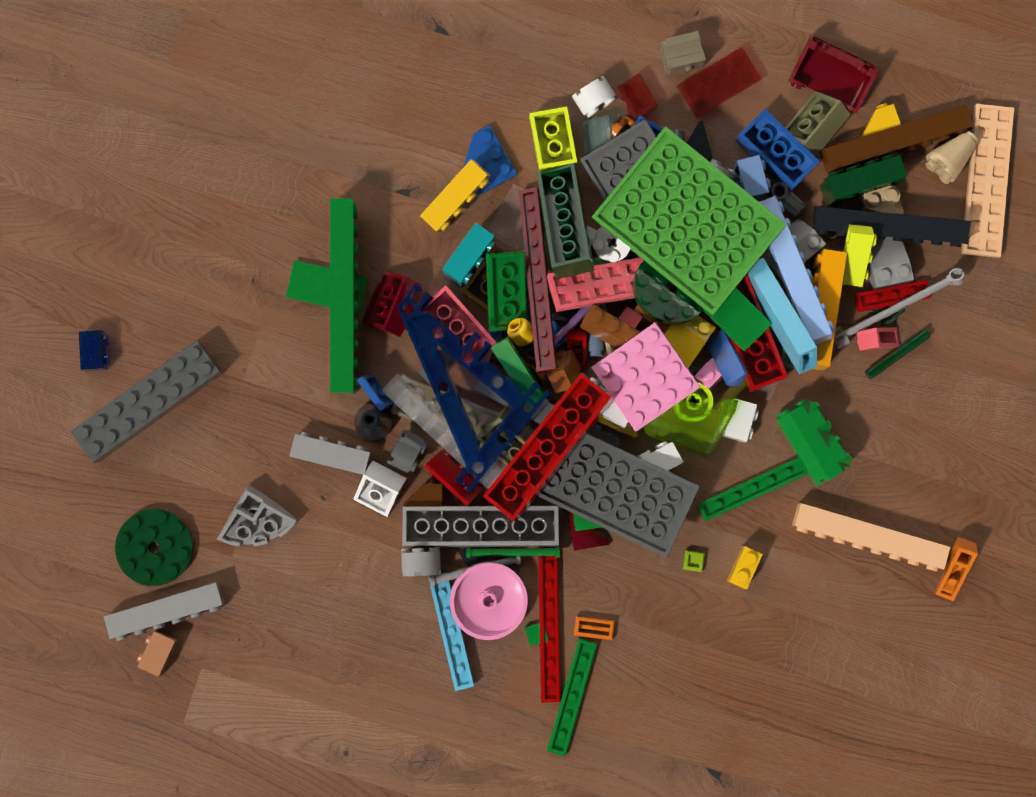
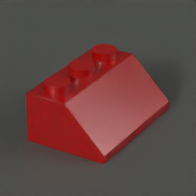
[424,450,483,506]

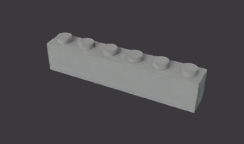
[104,582,225,641]

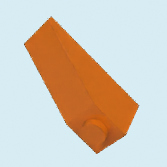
[935,537,978,601]

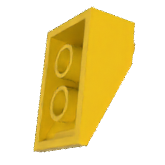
[664,316,716,368]

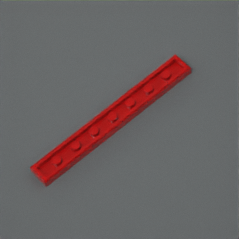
[538,547,560,703]

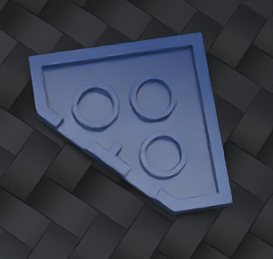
[463,125,517,203]

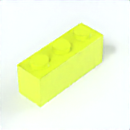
[842,224,876,287]

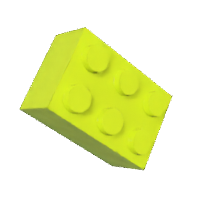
[529,107,577,171]

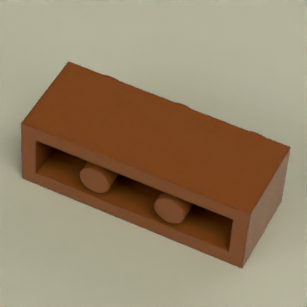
[580,304,641,349]

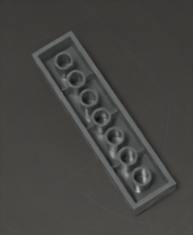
[70,341,223,463]

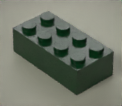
[820,154,908,206]

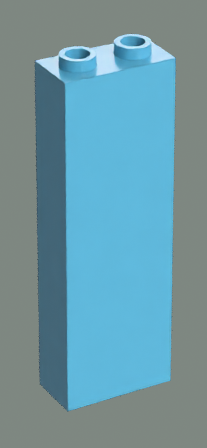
[747,258,817,374]

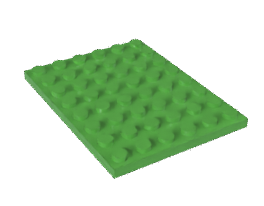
[591,126,787,315]

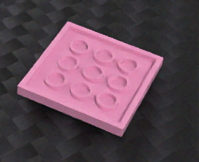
[591,322,700,432]

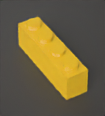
[420,159,491,232]

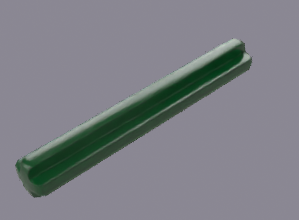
[865,329,931,379]

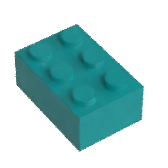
[442,223,495,288]

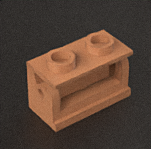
[137,630,179,677]

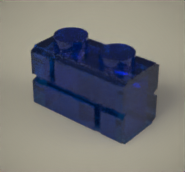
[79,330,110,372]

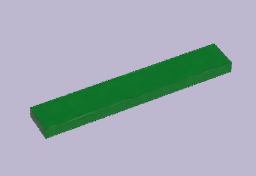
[696,458,808,522]
[547,638,597,756]

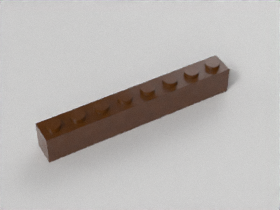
[820,105,974,174]

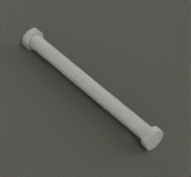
[428,556,521,587]

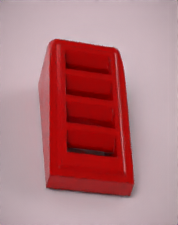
[566,329,588,369]

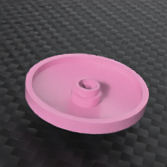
[450,562,528,640]

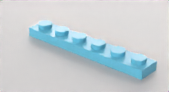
[428,572,474,691]

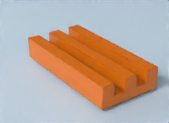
[574,616,615,640]

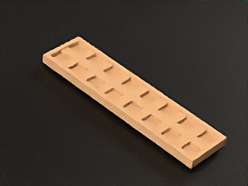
[961,104,1014,258]

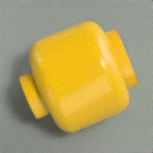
[507,318,534,347]

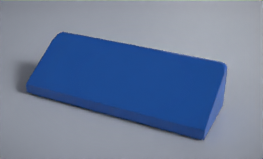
[706,330,748,386]

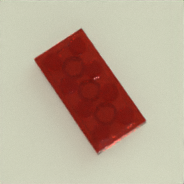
[677,47,762,119]

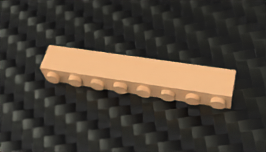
[792,503,950,572]

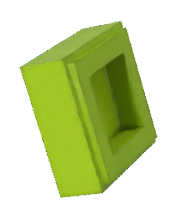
[682,550,705,572]

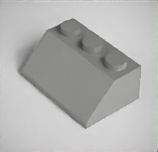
[758,218,826,283]

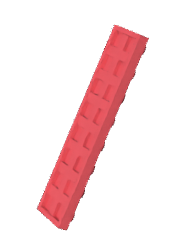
[547,258,676,312]

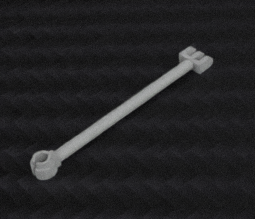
[834,268,965,348]

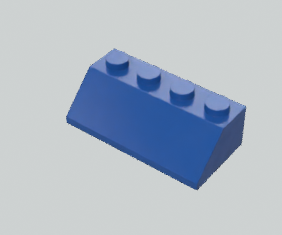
[735,109,820,191]

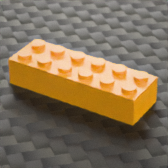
[810,249,847,371]

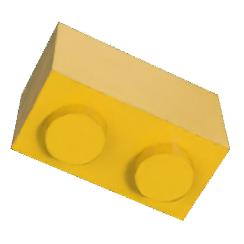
[727,546,763,590]

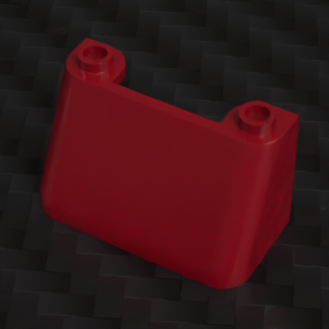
[788,35,878,114]

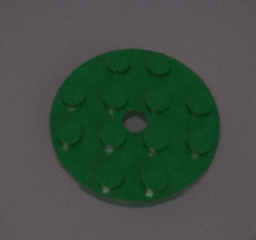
[633,260,703,325]
[115,509,193,586]

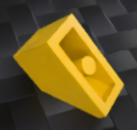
[861,103,901,137]

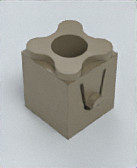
[659,31,706,76]

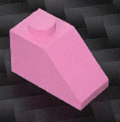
[694,358,723,391]

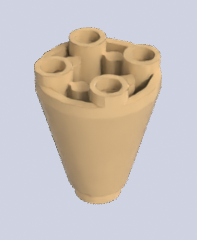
[925,131,978,184]

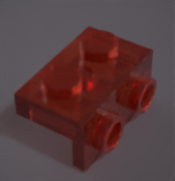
[616,74,659,118]

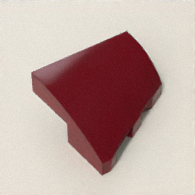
[567,512,610,551]

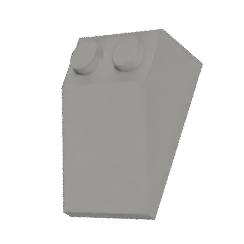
[867,236,914,290]

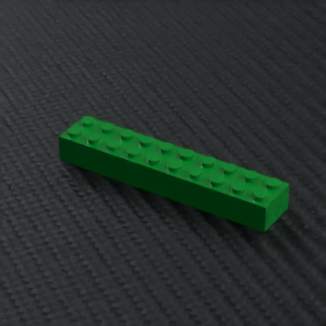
[330,198,358,394]

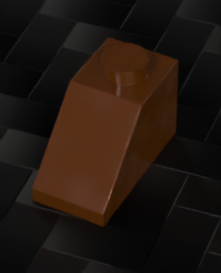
[403,480,443,507]

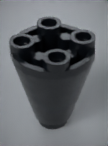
[354,403,393,441]

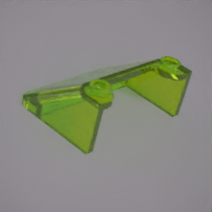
[644,398,738,454]

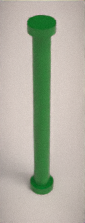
[466,546,560,558]

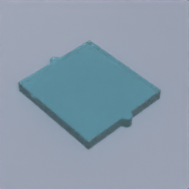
[583,115,613,154]

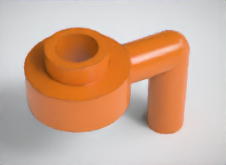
[606,115,636,140]

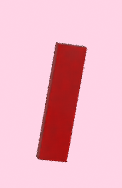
[853,279,932,313]

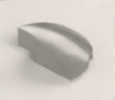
[217,485,297,546]

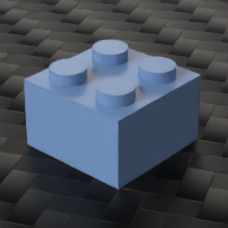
[732,155,771,201]

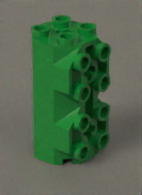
[775,399,853,487]

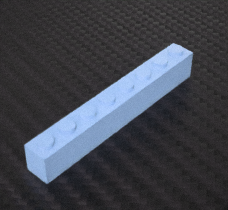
[760,196,834,345]

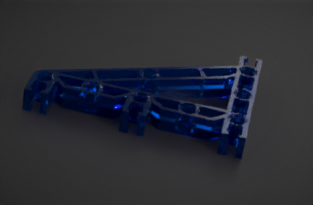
[398,284,552,493]

